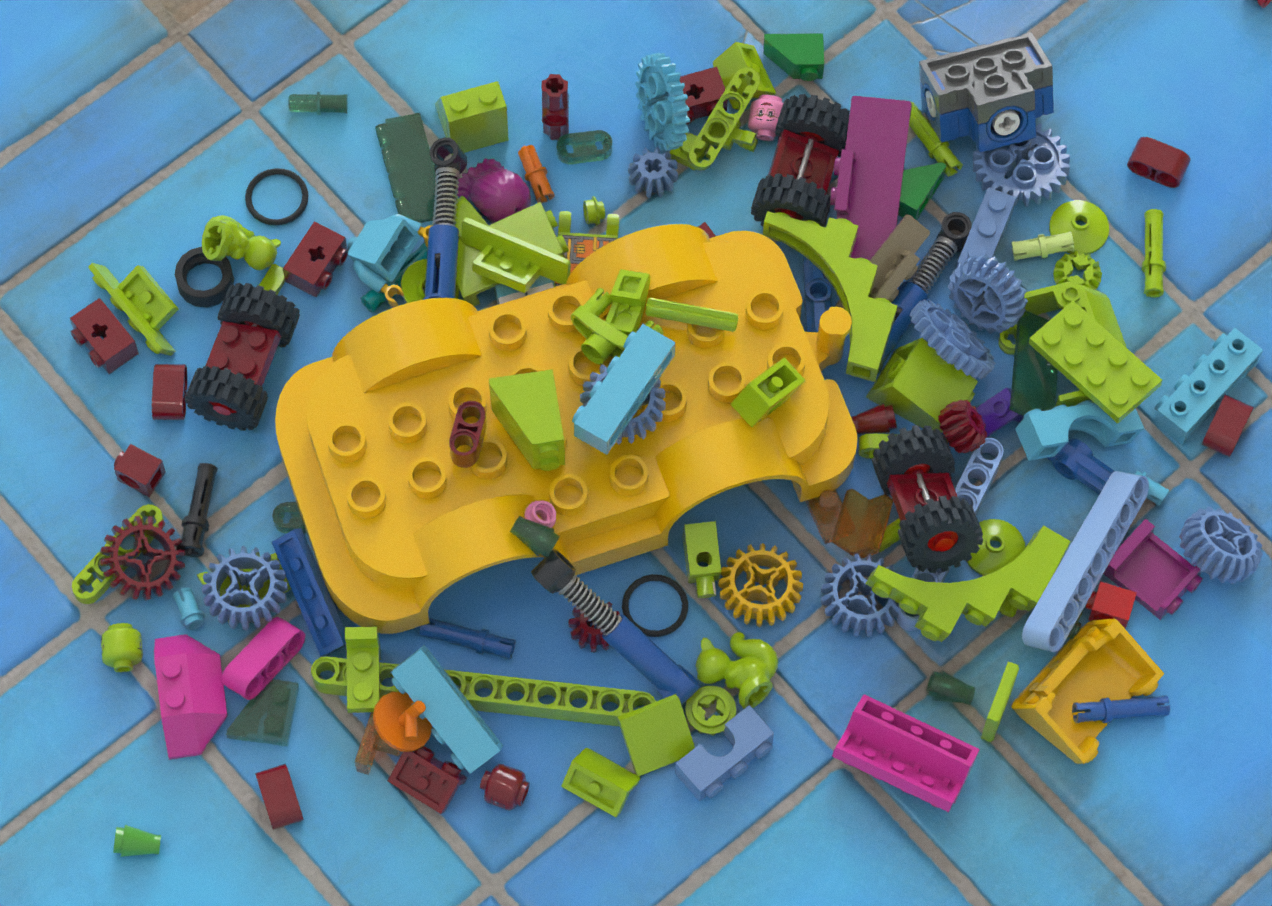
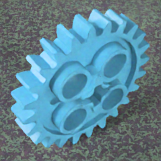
[635,53,690,151]

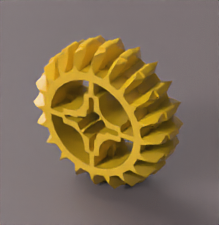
[718,543,803,627]

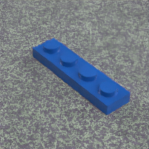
[271,528,346,657]

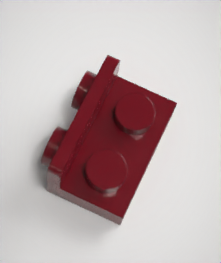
[387,746,467,814]

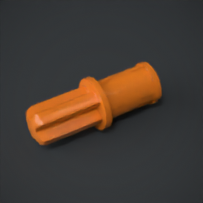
[518,145,555,203]

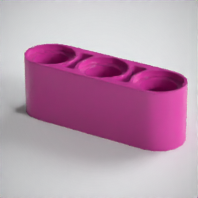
[221,617,306,700]

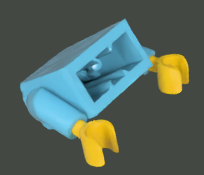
[347,214,433,308]

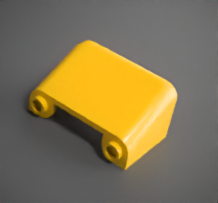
[1011,619,1164,764]

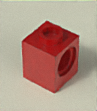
[1085,581,1137,629]

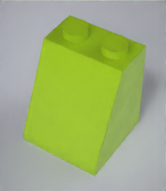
[435,81,509,155]
[866,338,978,433]
[489,369,565,471]

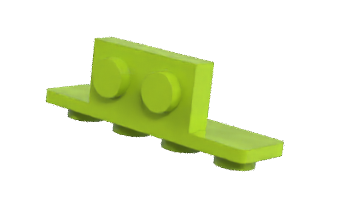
[461,218,571,293]
[88,263,179,356]

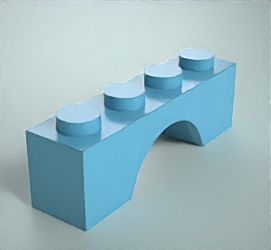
[1015,400,1144,461]

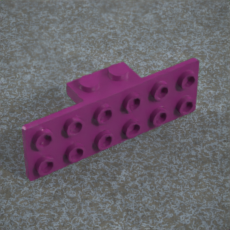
[830,96,912,261]

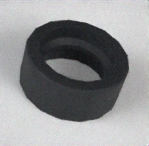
[174,247,234,308]

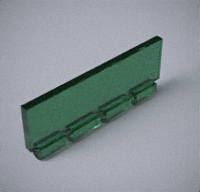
[375,113,438,223]
[1009,310,1058,416]

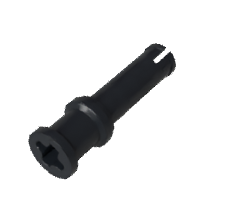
[176,463,218,557]

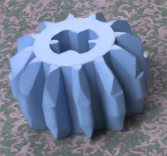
[628,146,678,199]

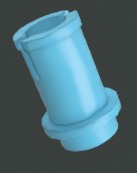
[1135,470,1169,506]
[173,588,205,630]

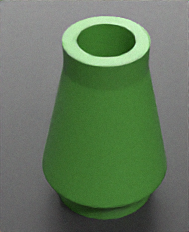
[113,825,161,857]

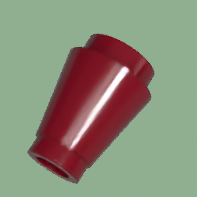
[851,403,897,434]

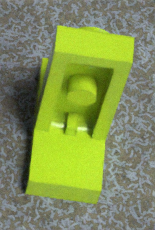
[345,626,381,713]

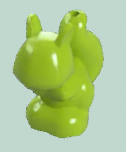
[202,215,281,271]
[695,632,778,709]

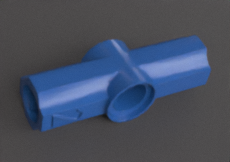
[803,255,832,333]
[1047,439,1115,495]

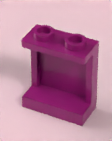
[1103,519,1203,620]

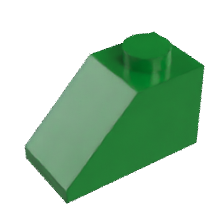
[763,33,824,81]
[898,162,947,220]

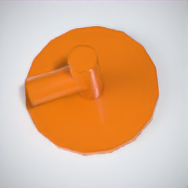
[373,692,432,752]

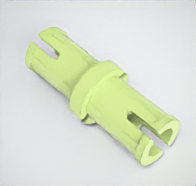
[1011,232,1074,261]

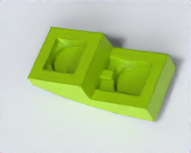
[605,269,651,336]

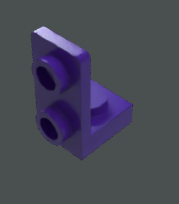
[976,387,1030,437]

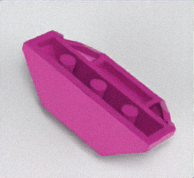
[154,634,228,760]

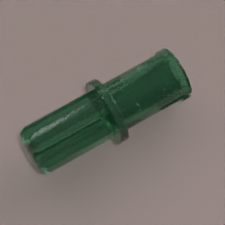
[288,92,348,115]

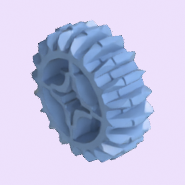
[947,253,1028,334]
[580,364,666,444]
[1179,506,1263,584]
[201,546,288,631]
[821,553,899,637]

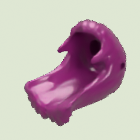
[457,158,531,224]

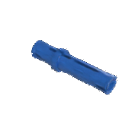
[419,618,516,659]
[1072,695,1170,723]

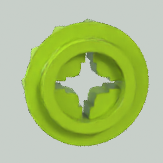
[1053,250,1102,290]
[685,685,736,736]

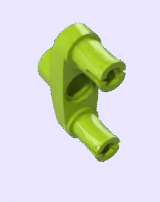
[571,288,664,365]

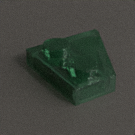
[226,679,299,747]

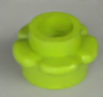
[583,196,605,226]

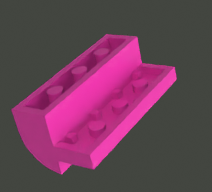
[832,694,980,812]

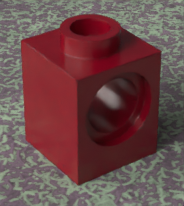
[114,444,166,497]

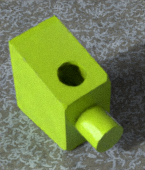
[682,521,721,598]

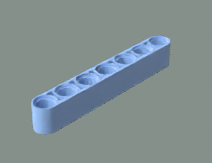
[897,438,1004,631]
[1022,471,1149,652]

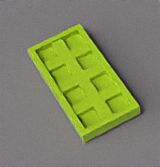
[1029,301,1162,423]

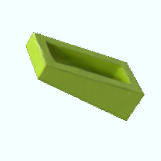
[259,264,285,295]

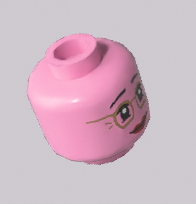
[748,95,784,141]

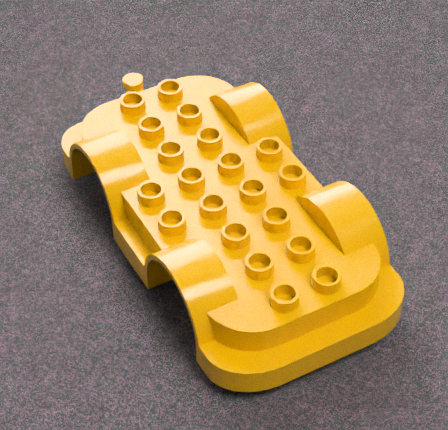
[275,224,857,634]

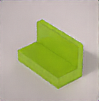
[713,42,776,110]
[561,748,641,817]

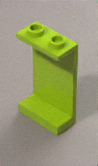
[456,202,569,307]

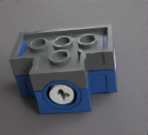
[919,32,1054,152]

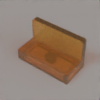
[832,489,894,559]

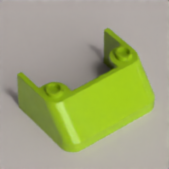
[1020,282,1127,407]

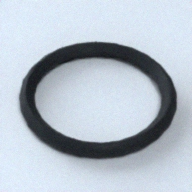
[245,168,309,225]
[622,574,688,637]

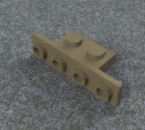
[834,215,930,309]

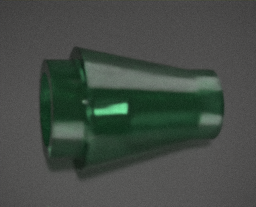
[510,515,560,558]
[926,670,975,705]

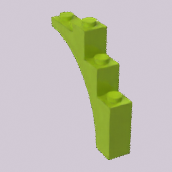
[762,211,898,382]
[865,525,1071,642]

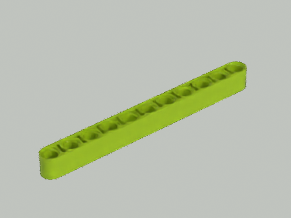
[311,656,656,727]

